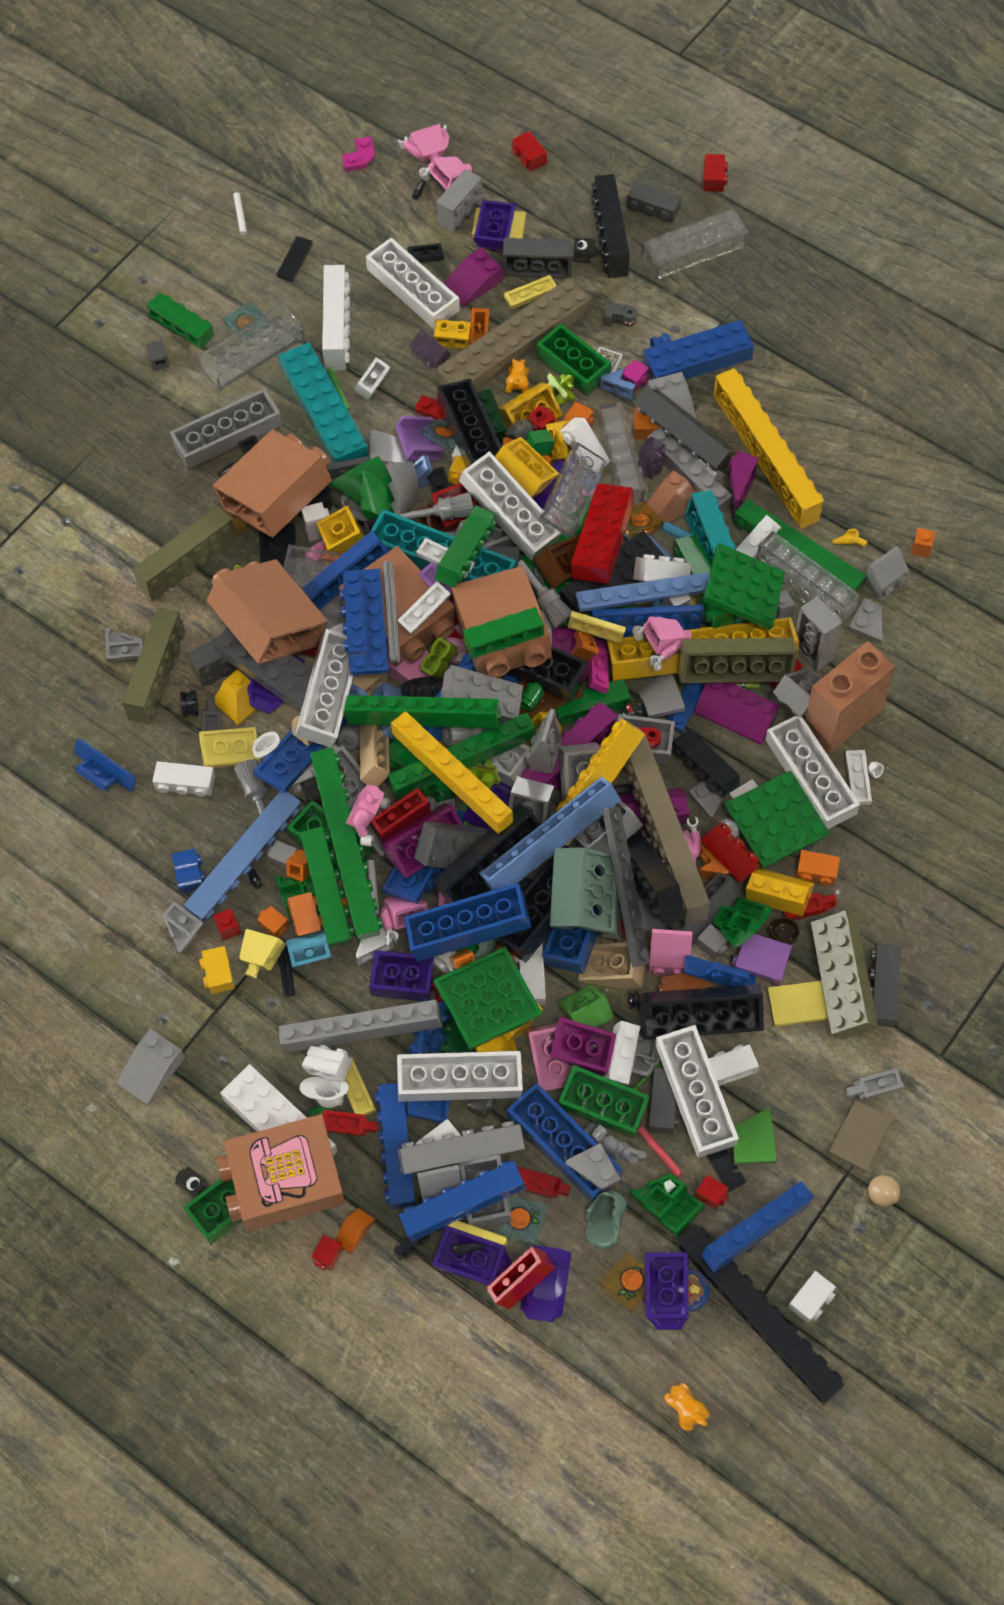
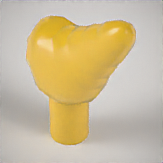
[831,529,868,547]

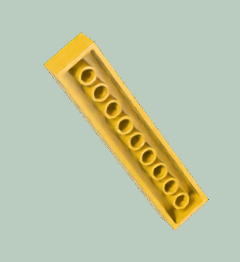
[714,368,824,529]
[607,617,799,681]

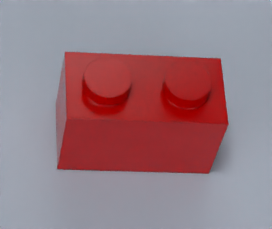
[512,131,547,172]
[703,154,728,192]

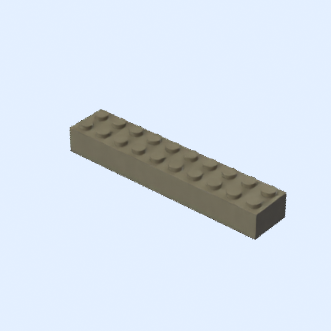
[436,278,592,391]
[622,734,710,926]

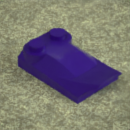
[474,200,516,250]
[247,654,305,714]
[432,1226,512,1286]
[520,1246,571,1323]
[645,1253,689,1330]

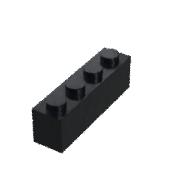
[673,729,740,798]

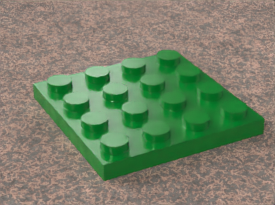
[703,543,785,630]
[724,770,830,870]
[433,946,543,1051]

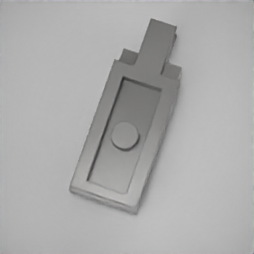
[845,1068,904,1100]

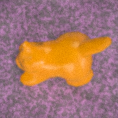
[504,359,530,394]
[664,1383,709,1431]

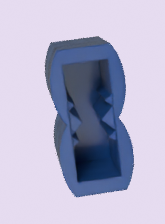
[172,848,205,893]

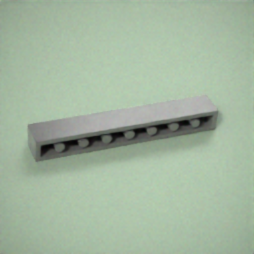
[279,1000,443,1053]

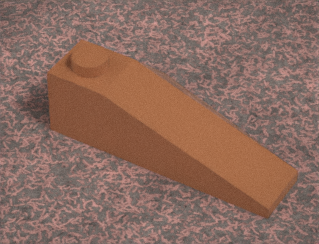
[638,470,697,535]

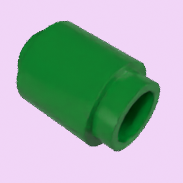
[520,682,544,711]

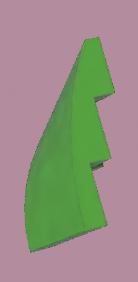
[731,1108,776,1165]

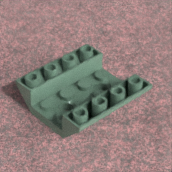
[550,848,622,940]

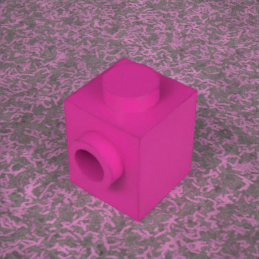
[622,360,649,392]

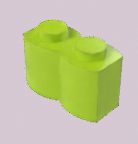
[420,637,458,678]

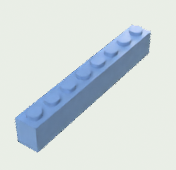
[479,776,621,891]
[184,791,301,923]

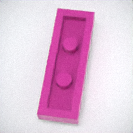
[588,647,609,694]

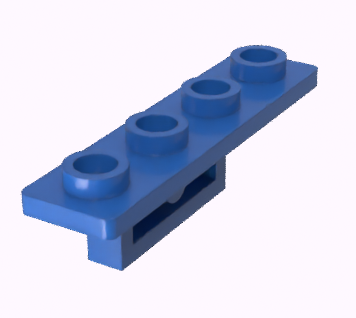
[74,738,136,792]
[685,955,756,987]

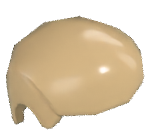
[868,1175,901,1207]

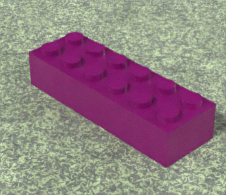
[522,702,618,792]

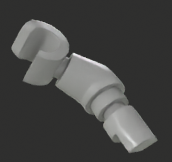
[584,1122,646,1163]

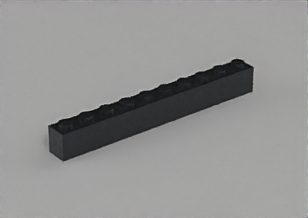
[676,1224,845,1406]

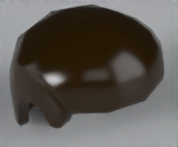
[770,917,800,945]

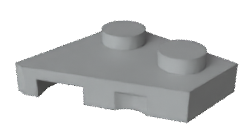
[848,598,883,644]
[105,628,144,662]
[688,781,724,821]
[162,901,205,954]
[565,1143,620,1191]

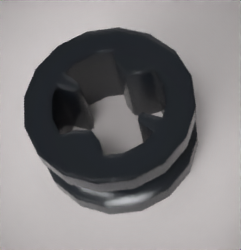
[628,991,640,1009]

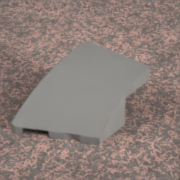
[368,430,413,465]
[385,462,418,515]
[637,674,685,718]
[611,1031,661,1077]

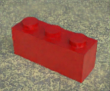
[370,788,430,841]
[700,822,760,883]
[487,1246,555,1310]

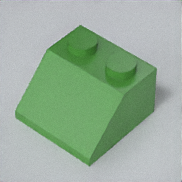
[557,984,614,1027]

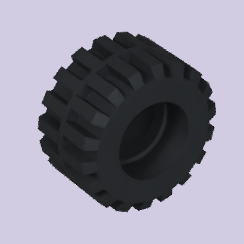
[402,677,443,697]

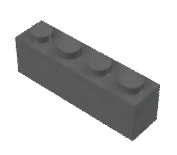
[668,872,741,947]
[869,943,901,1028]

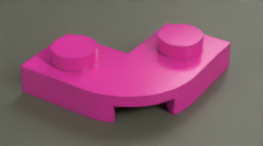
[342,136,375,172]

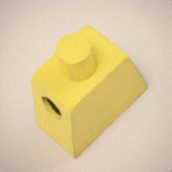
[239,929,286,979]

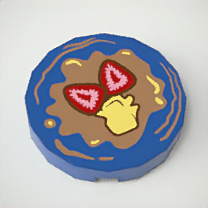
[689,1269,710,1312]

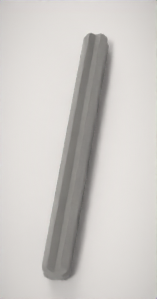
[383,561,400,663]

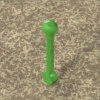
[631,1062,662,1090]

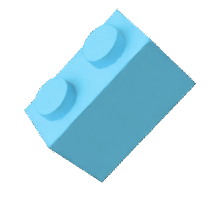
[286,930,331,967]

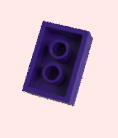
[369,950,435,1001]

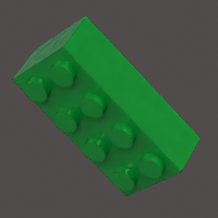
[537,324,611,396]
[389,738,457,802]
[287,800,373,874]
[558,1065,650,1139]
[183,1179,243,1246]

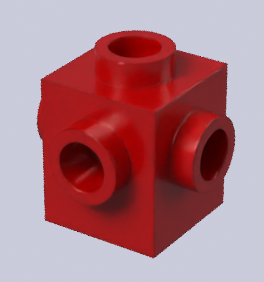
[528,405,557,431]

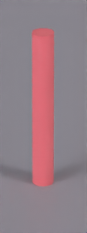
[637,1126,683,1178]

